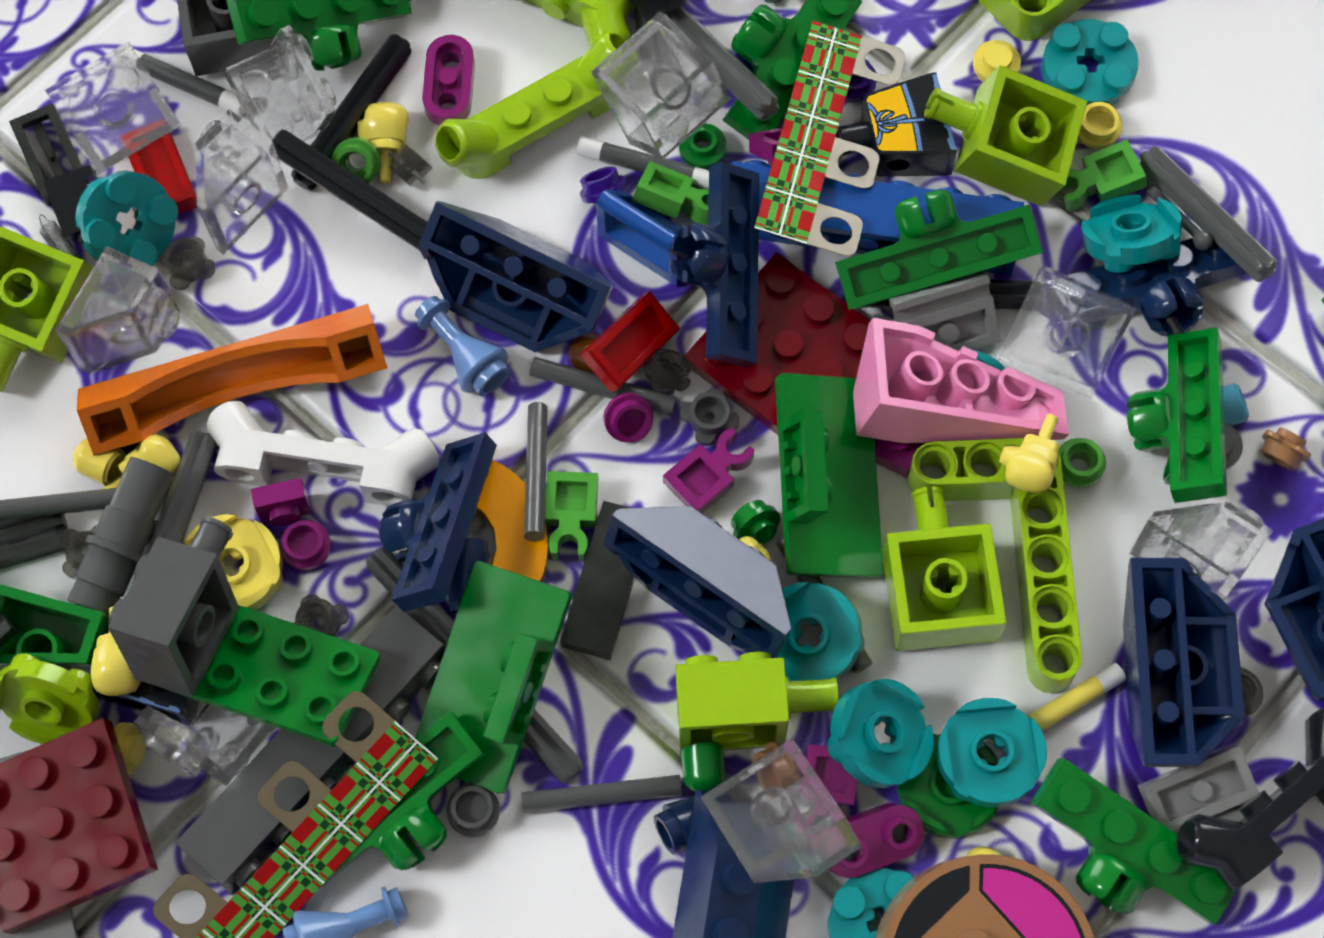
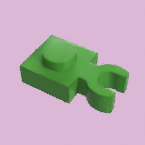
[1059,139,1147,211]
[632,161,709,225]
[545,471,599,561]

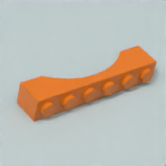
[77,304,388,456]

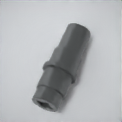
[67,457,174,615]

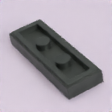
[560,501,635,660]

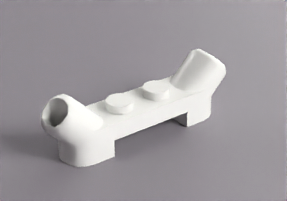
[207,401,440,506]

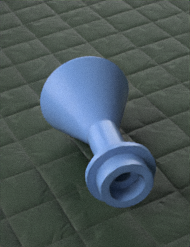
[415,296,510,396]
[282,886,409,938]

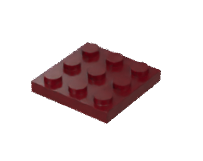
[683,252,870,435]
[0,718,158,934]

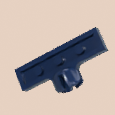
[669,161,759,367]
[1052,238,1247,337]
[378,432,497,612]

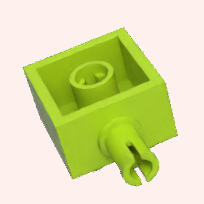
[924,65,1087,206]
[0,226,103,393]
[882,486,1007,651]
[675,652,839,754]

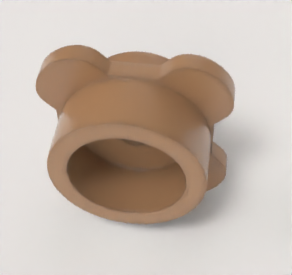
[1259,427,1312,472]

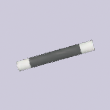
[117,45,249,116]
[577,136,709,189]

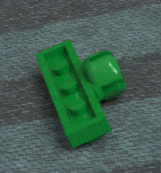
[226,0,412,71]
[722,0,862,140]
[835,190,1043,310]
[1126,327,1227,503]
[320,711,486,888]
[1030,758,1237,925]

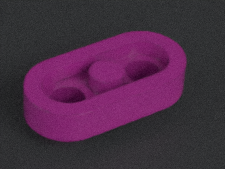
[422,35,475,126]
[817,803,924,878]

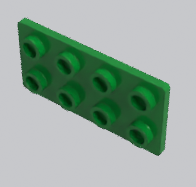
[775,373,883,578]
[415,561,572,794]
[151,605,380,747]

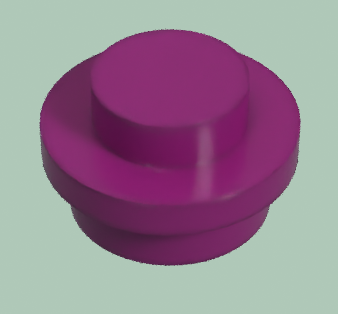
[603,393,653,442]
[279,520,331,571]

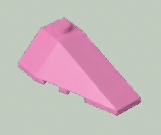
[853,318,1069,443]

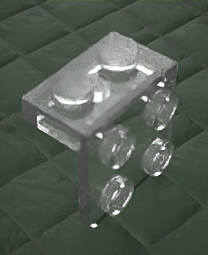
[224,25,336,158]
[134,704,276,787]

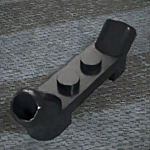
[1176,708,1324,892]

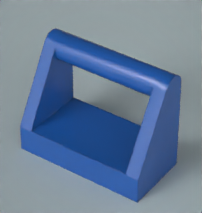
[596,189,688,287]

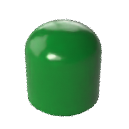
[681,742,726,792]

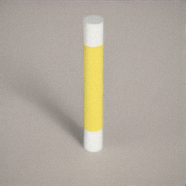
[984,663,1126,759]

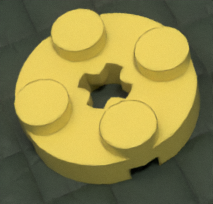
[184,514,283,611]

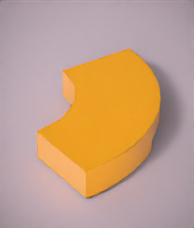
[476,459,549,582]

